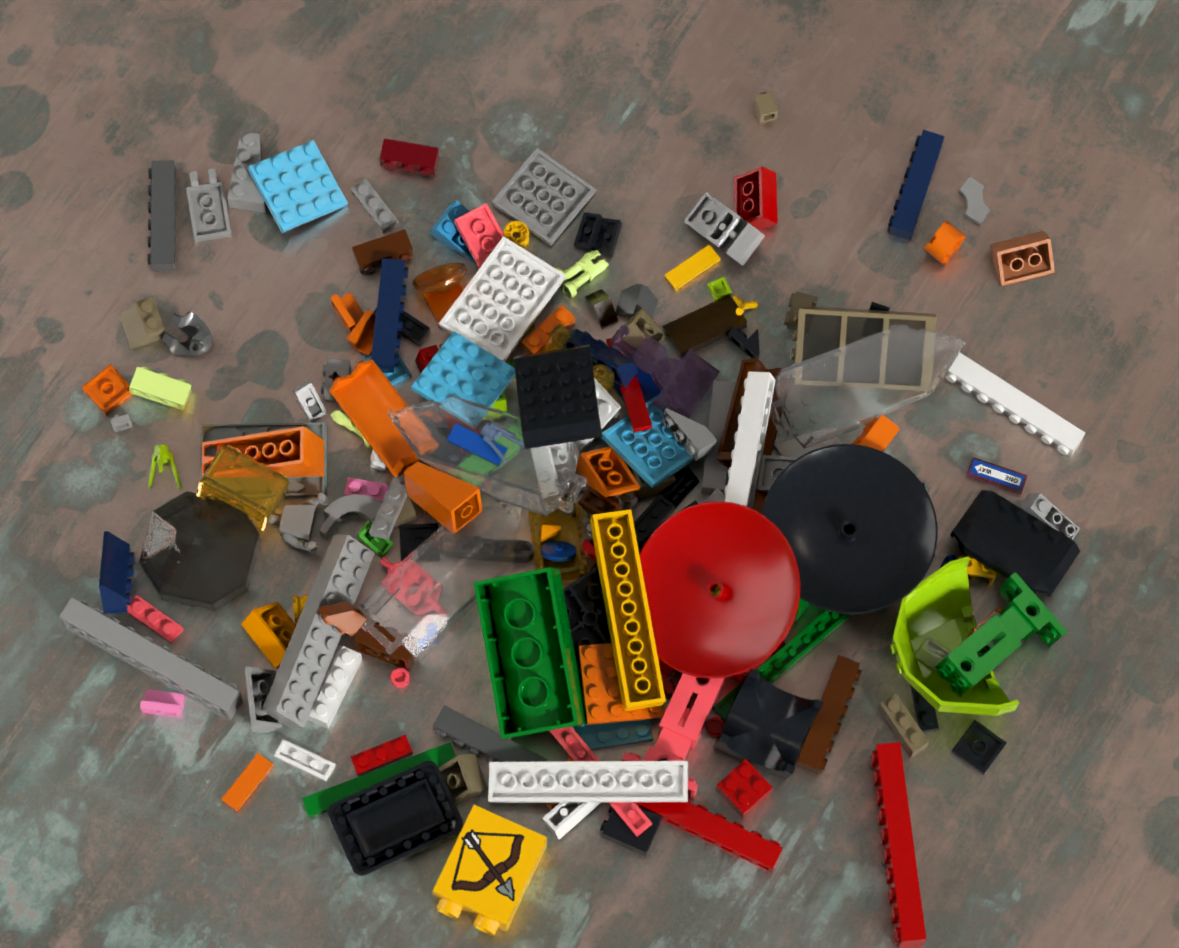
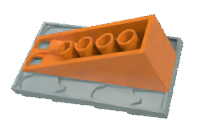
[199,422,327,499]

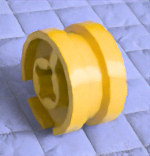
[503,221,529,249]
[293,594,309,623]

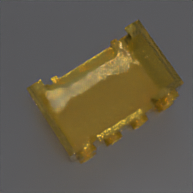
[196,445,289,531]
[528,496,587,581]

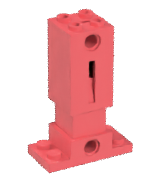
[622,673,724,800]

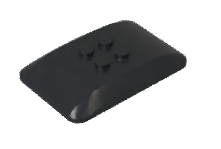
[328,761,463,876]

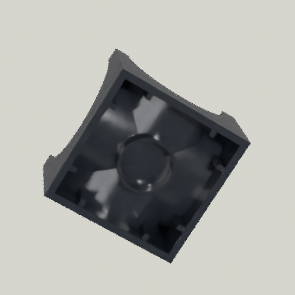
[713,669,824,780]

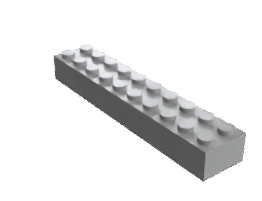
[262,535,375,728]
[59,597,243,721]

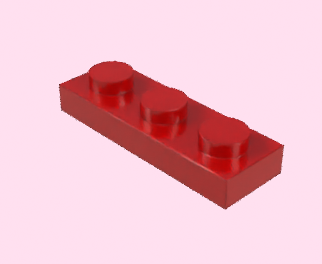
[350,734,413,776]

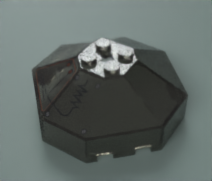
[139,491,262,611]

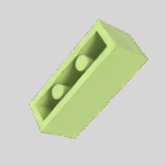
[129,367,192,411]

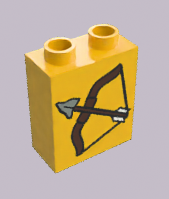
[433,805,547,936]

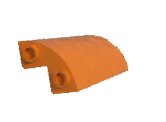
[329,359,439,477]

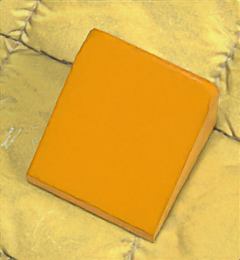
[540,525,561,544]

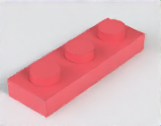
[127,595,184,644]

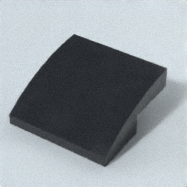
[574,212,622,257]

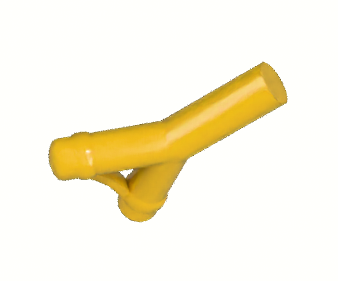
[732,295,758,315]

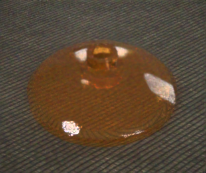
[412,263,467,294]

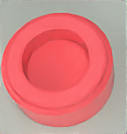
[390,667,410,688]

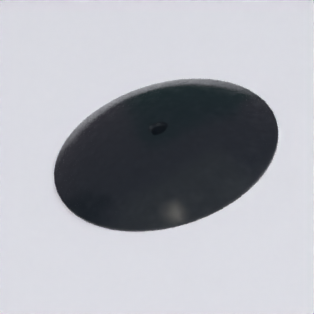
[762,444,938,614]

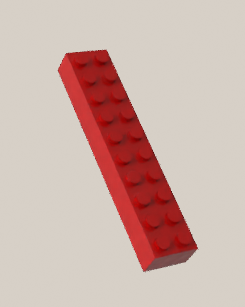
[870,742,926,948]

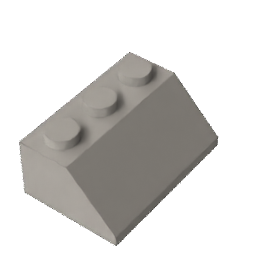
[244,666,282,734]

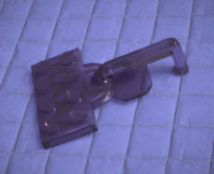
[610,325,720,418]

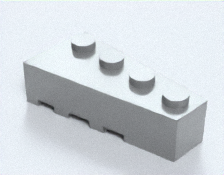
[227,131,266,213]

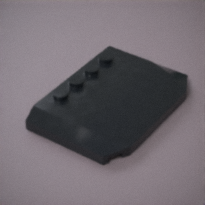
[950,490,1080,597]

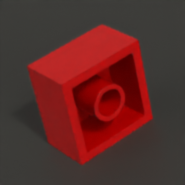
[716,759,773,819]

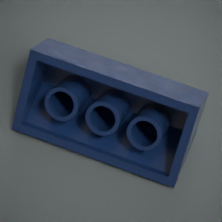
[559,329,639,388]
[99,531,135,614]

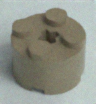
[784,292,818,334]

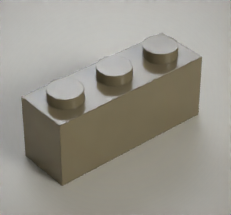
[878,693,929,758]

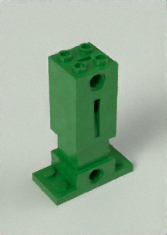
[935,572,1068,697]

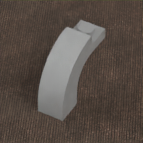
[319,494,381,540]

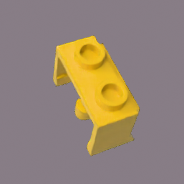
[958,555,996,585]

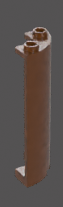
[716,358,791,474]

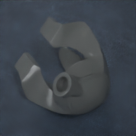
[162,312,213,356]

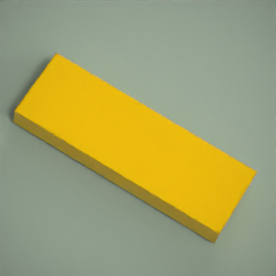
[664,245,720,291]

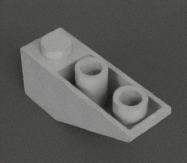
[662,408,717,461]
[1020,493,1080,540]

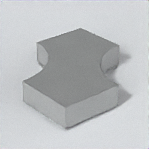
[959,176,991,226]

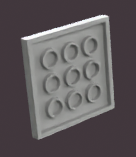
[492,148,596,246]

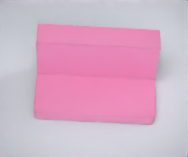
[140,689,185,718]

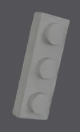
[351,179,398,233]

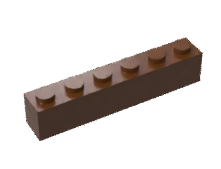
[796,655,862,775]

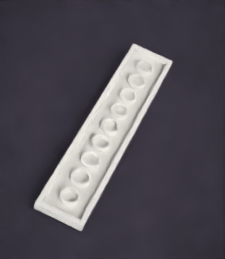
[488,761,688,803]

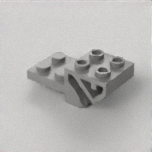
[683,192,765,266]

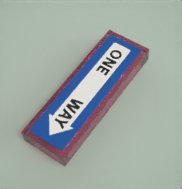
[966,457,1028,494]

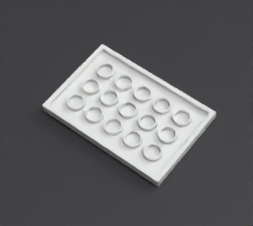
[439,236,566,362]

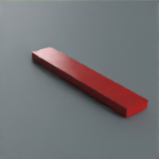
[606,337,652,433]

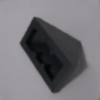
[663,468,700,508]

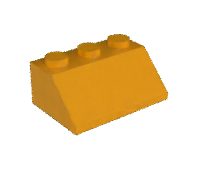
[241,601,296,669]

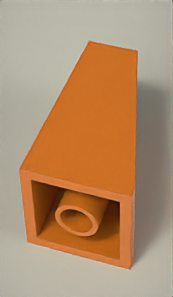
[403,461,483,534]

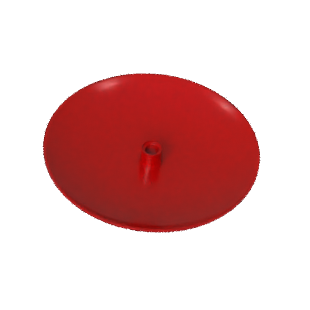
[639,501,800,679]

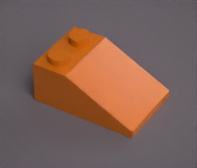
[576,446,640,497]

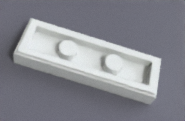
[274,739,336,782]

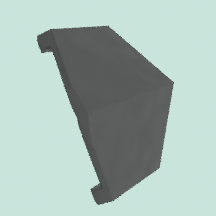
[616,284,658,319]

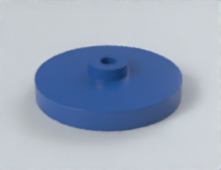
[541,541,576,562]

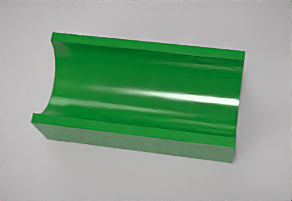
[473,567,586,739]

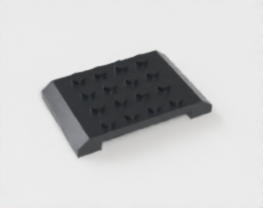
[514,344,602,449]

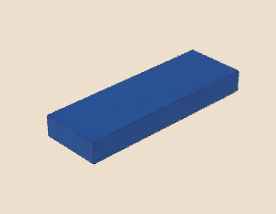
[447,423,508,467]

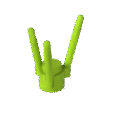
[148,444,182,489]

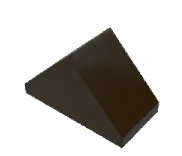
[585,289,618,329]

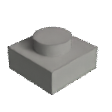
[110,414,133,432]

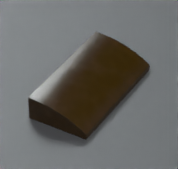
[662,295,747,359]

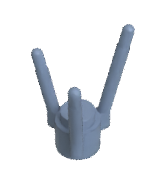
[481,421,525,463]

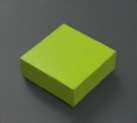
[707,277,732,301]

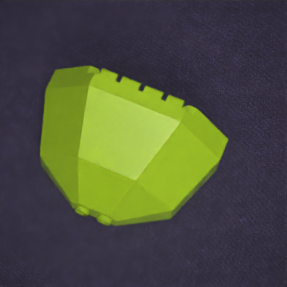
[889,556,1019,716]

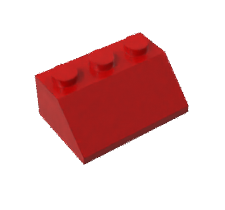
[734,166,778,229]

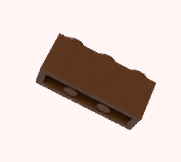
[352,229,413,274]

